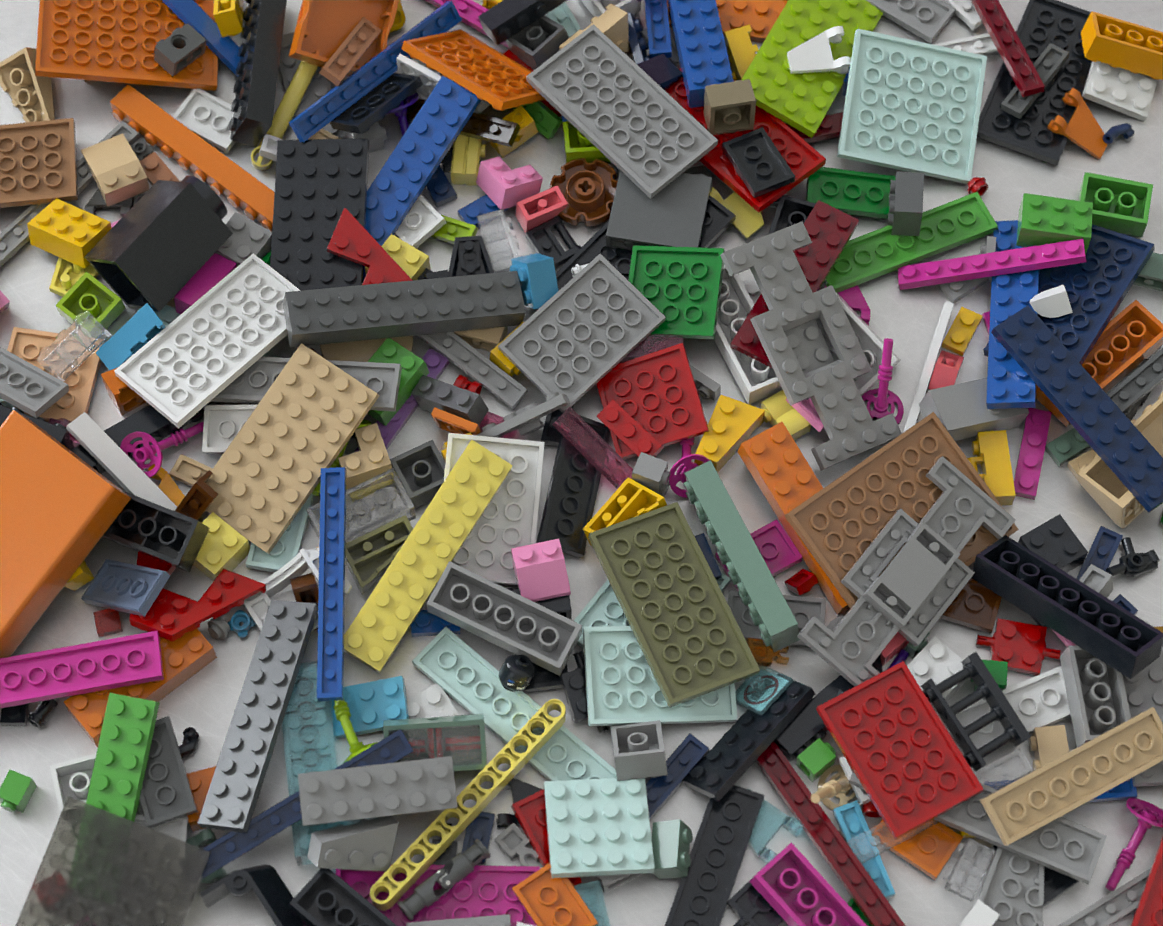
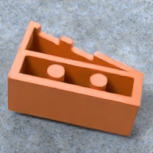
[101,368,146,416]

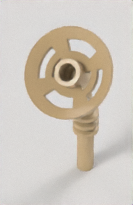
[811,765,862,811]

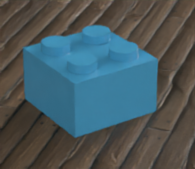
[510,253,558,309]

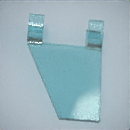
[747,788,803,864]

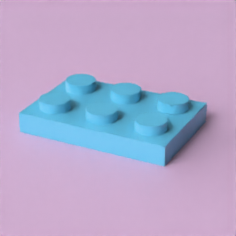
[331,676,409,739]

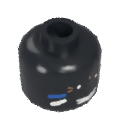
[498,655,535,692]

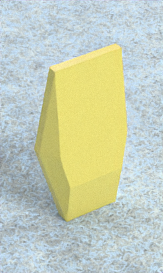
[49,257,99,297]

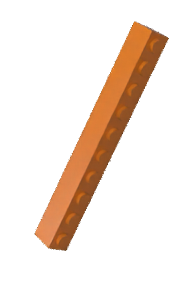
[110,84,275,232]

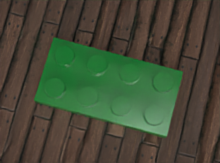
[806,167,896,219]

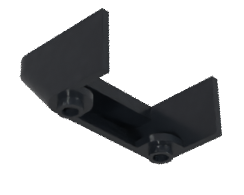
[199,864,309,926]

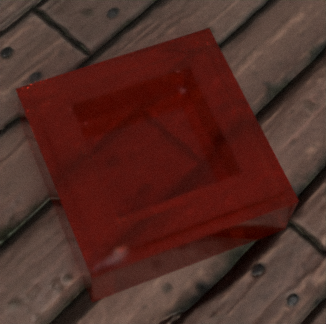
[93,609,123,637]

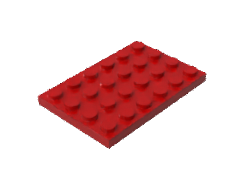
[816,661,984,840]

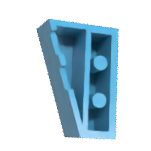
[96,303,165,371]

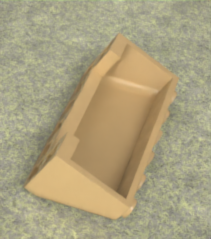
[1078,392,1163,529]

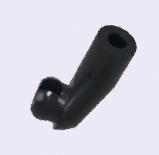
[179,727,199,758]

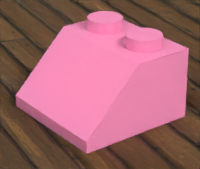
[511,539,571,602]

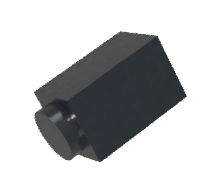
[85,175,233,312]

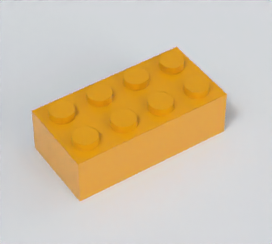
[1081,11,1163,80]

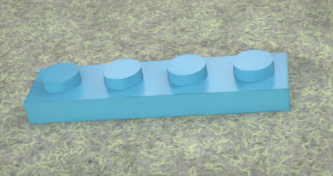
[833,801,895,899]

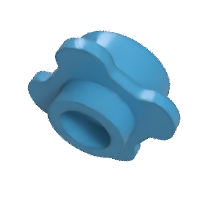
[227,610,256,638]

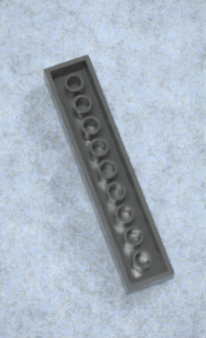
[283,271,526,347]

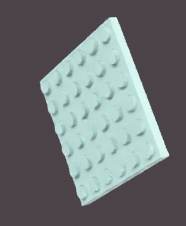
[837,28,987,184]

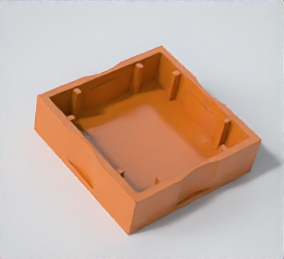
[288,0,399,76]

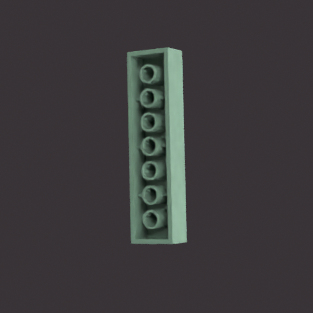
[683,460,800,652]

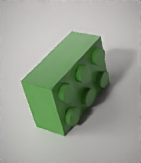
[1078,172,1153,237]
[1016,193,1093,255]
[367,338,429,426]

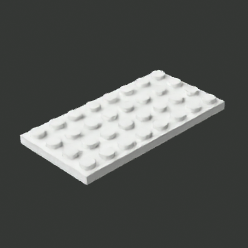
[114,254,301,428]

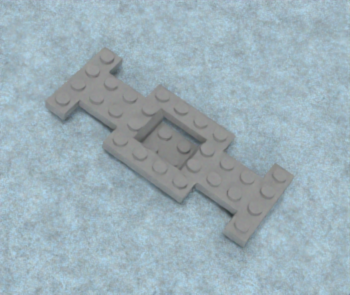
[720,222,902,471]
[797,456,1016,687]

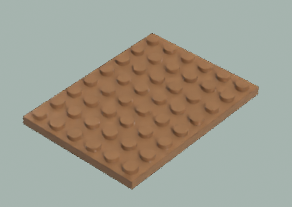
[785,412,1019,608]

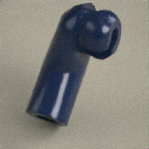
[1103,123,1135,144]

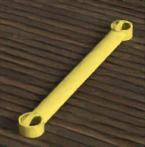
[251,61,318,171]

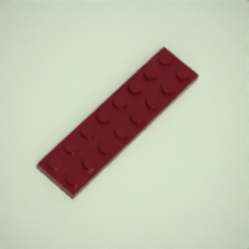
[730,200,859,368]

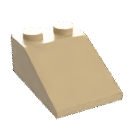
[81,133,150,207]

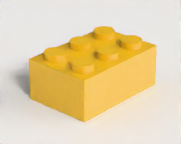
[27,198,112,268]

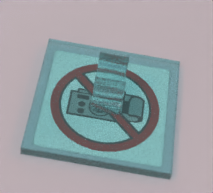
[735,664,794,716]

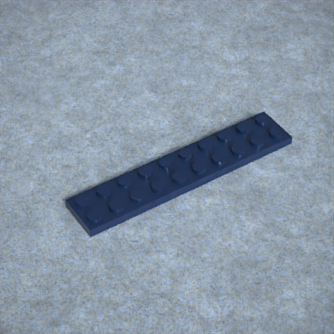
[991,305,1163,513]

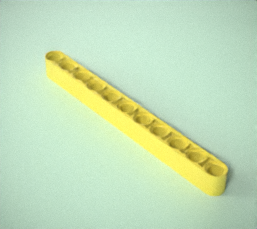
[370,699,566,911]

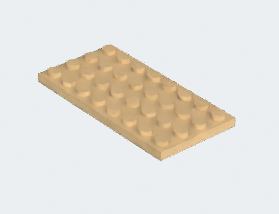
[206,343,379,554]

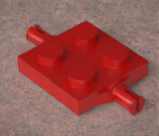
[976,618,1061,675]

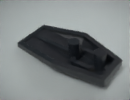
[637,54,683,90]
[448,236,494,277]

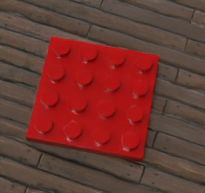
[597,343,709,461]

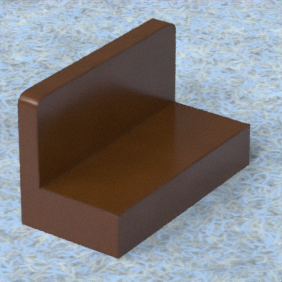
[175,470,218,521]

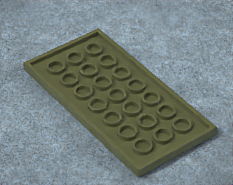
[588,502,760,708]

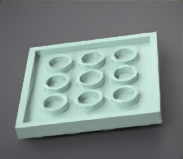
[544,778,654,878]

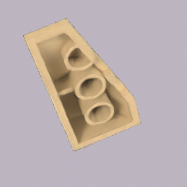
[0,47,55,122]

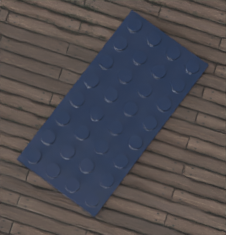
[983,224,1155,365]

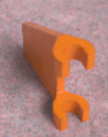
[1047,88,1108,160]

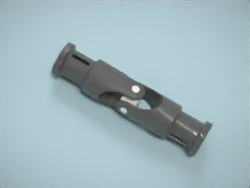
[397,839,491,921]

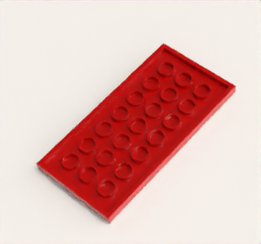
[665,68,826,213]

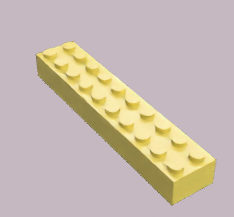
[344,439,513,674]

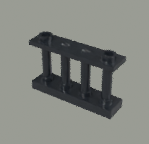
[921,652,1031,772]

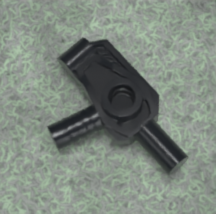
[1106,537,1160,577]

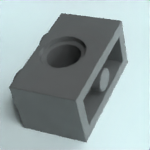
[154,23,206,77]

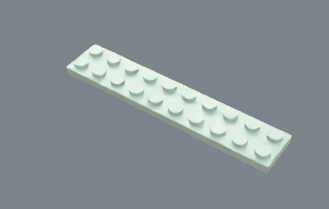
[412,627,617,781]

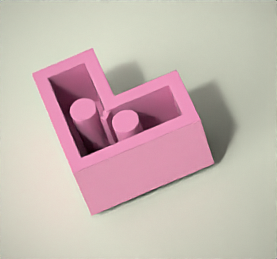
[476,157,543,210]

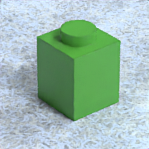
[796,738,836,783]
[0,769,37,812]

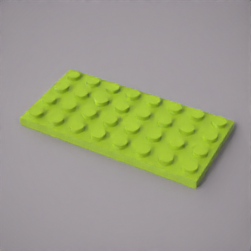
[741,0,883,138]

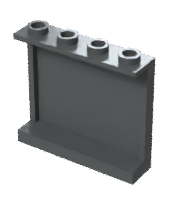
[606,170,712,250]

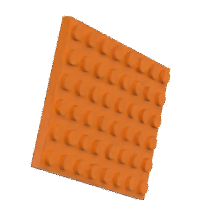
[35,0,218,91]

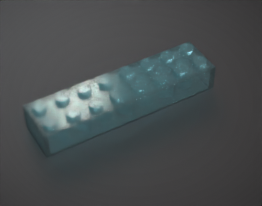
[282,661,345,865]

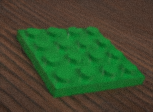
[628,245,725,339]

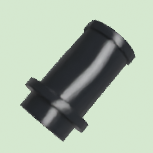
[28,699,58,728]

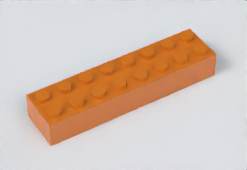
[738,422,850,615]

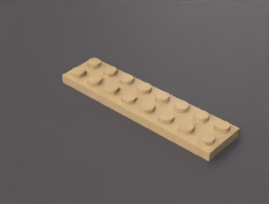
[980,707,1163,846]

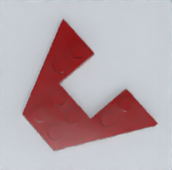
[327,208,412,285]
[129,552,266,642]

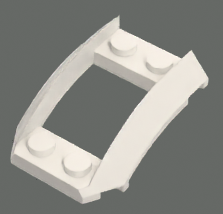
[243,548,352,632]

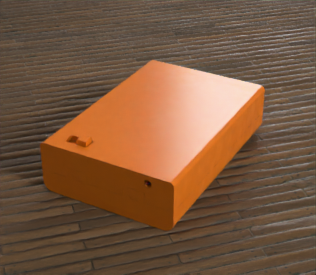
[0,410,131,658]

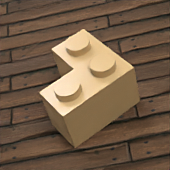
[338,423,393,490]

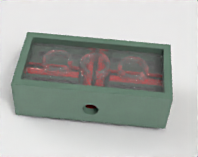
[383,714,487,771]

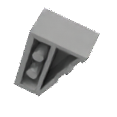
[307,816,398,871]

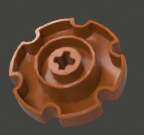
[549,158,618,227]

